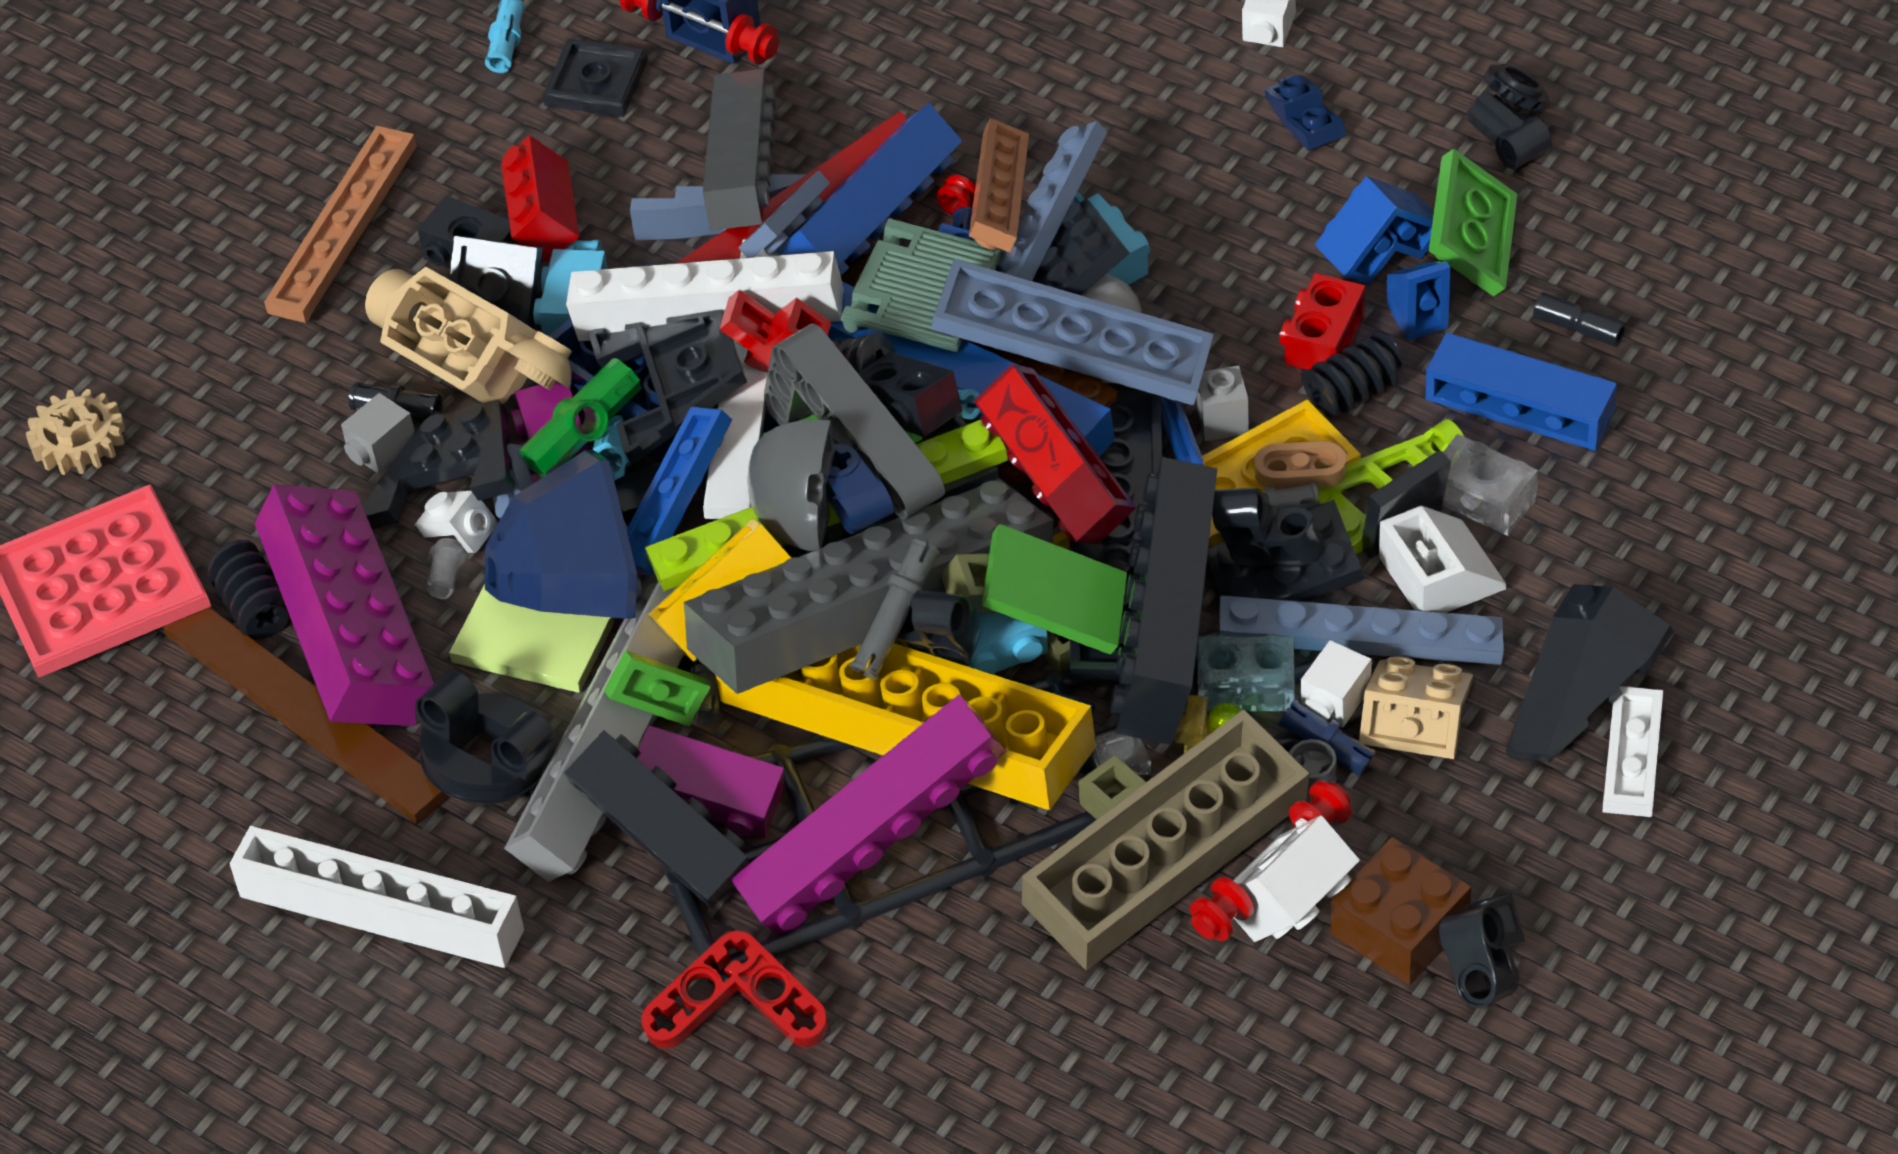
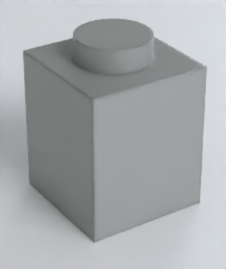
[341,393,415,474]

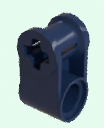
[825,444,894,535]

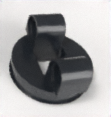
[415,670,555,804]

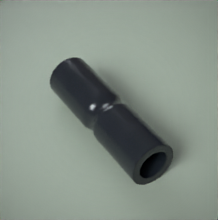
[1533,292,1626,347]

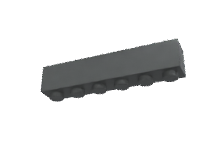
[703,69,777,231]

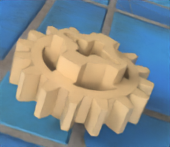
[26,389,126,475]

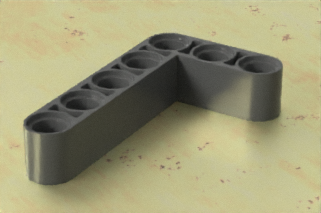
[764,324,945,519]

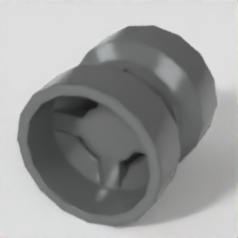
[1289,739,1337,803]

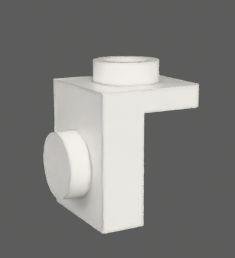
[415,490,498,553]

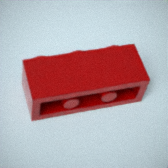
[501,135,580,263]

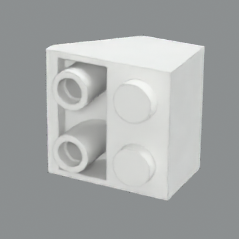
[1379,506,1506,613]

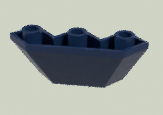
[484,450,642,619]

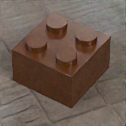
[1331,837,1471,985]

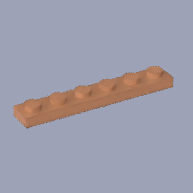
[969,118,1029,253]
[264,125,417,323]

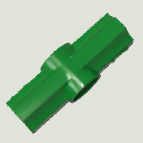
[519,358,642,478]

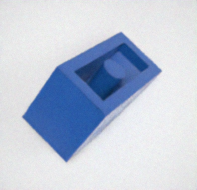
[1387,261,1450,341]

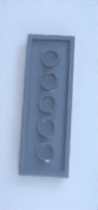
[931,259,1214,405]

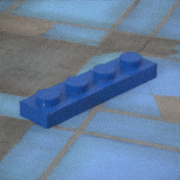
[627,407,733,576]

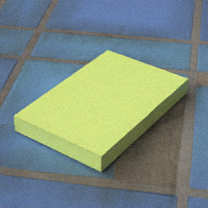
[449,584,614,693]

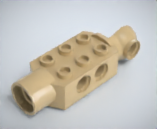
[365,267,572,404]

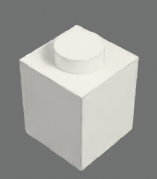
[1242,0,1296,47]
[1301,640,1372,728]

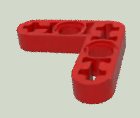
[641,930,829,1048]

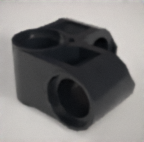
[1212,488,1325,568]
[897,589,986,666]
[1439,893,1525,1008]

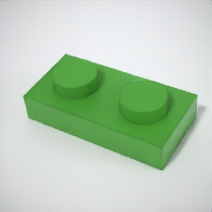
[604,650,711,726]

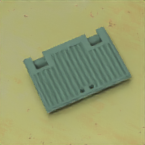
[840,218,1003,352]

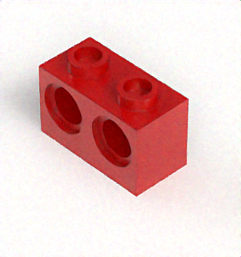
[1279,273,1365,370]

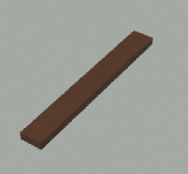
[163,607,450,824]

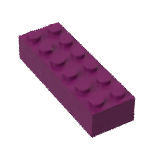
[255,484,434,726]

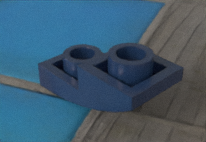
[1264,74,1346,151]

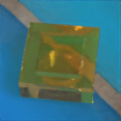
[1176,695,1208,754]

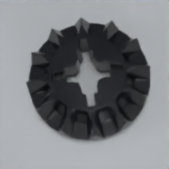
[1484,64,1549,111]

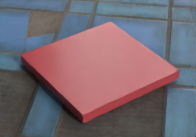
[0,484,211,678]

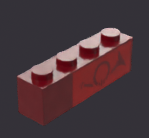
[974,364,1137,545]

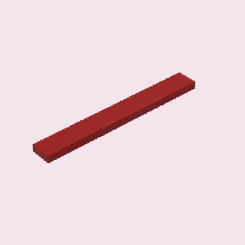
[675,111,907,264]

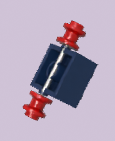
[620,0,779,65]

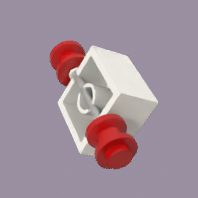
[1190,781,1360,942]

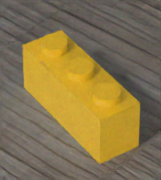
[649,519,791,661]

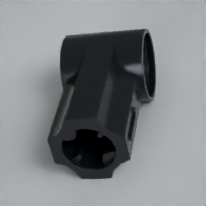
[1468,91,1552,170]

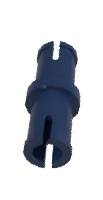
[1278,699,1376,777]

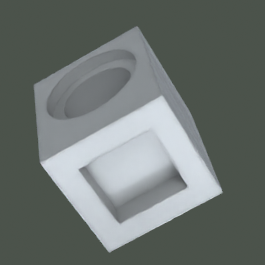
[1195,366,1249,442]

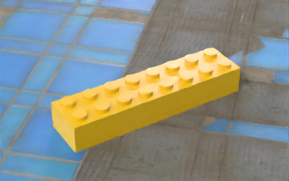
[715,643,1096,811]

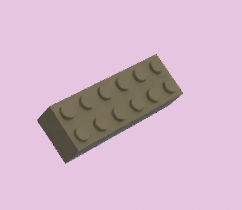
[1022,709,1310,971]

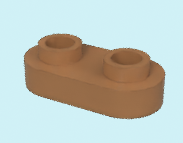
[1254,441,1347,490]

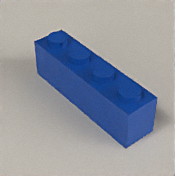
[1425,333,1617,451]

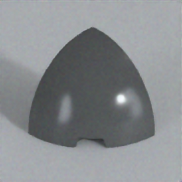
[747,420,836,551]

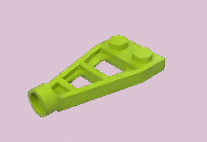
[1316,419,1466,555]

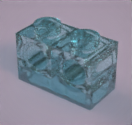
[1198,635,1294,712]

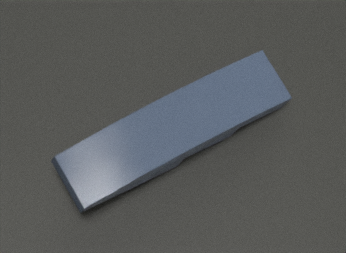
[630,174,806,241]

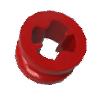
[936,175,976,216]

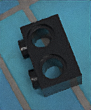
[858,351,963,437]

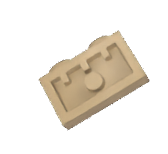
[1359,656,1473,759]

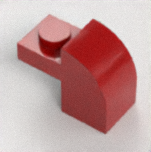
[719,289,831,372]

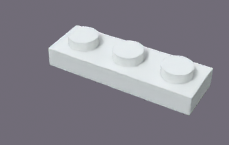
[1603,686,1663,817]

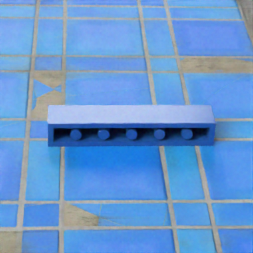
[776,103,962,276]

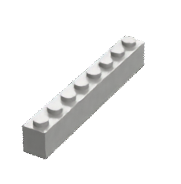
[504,573,685,882]

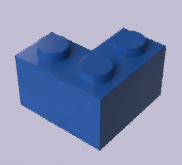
[1315,176,1434,285]

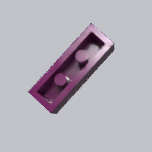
[637,725,785,838]

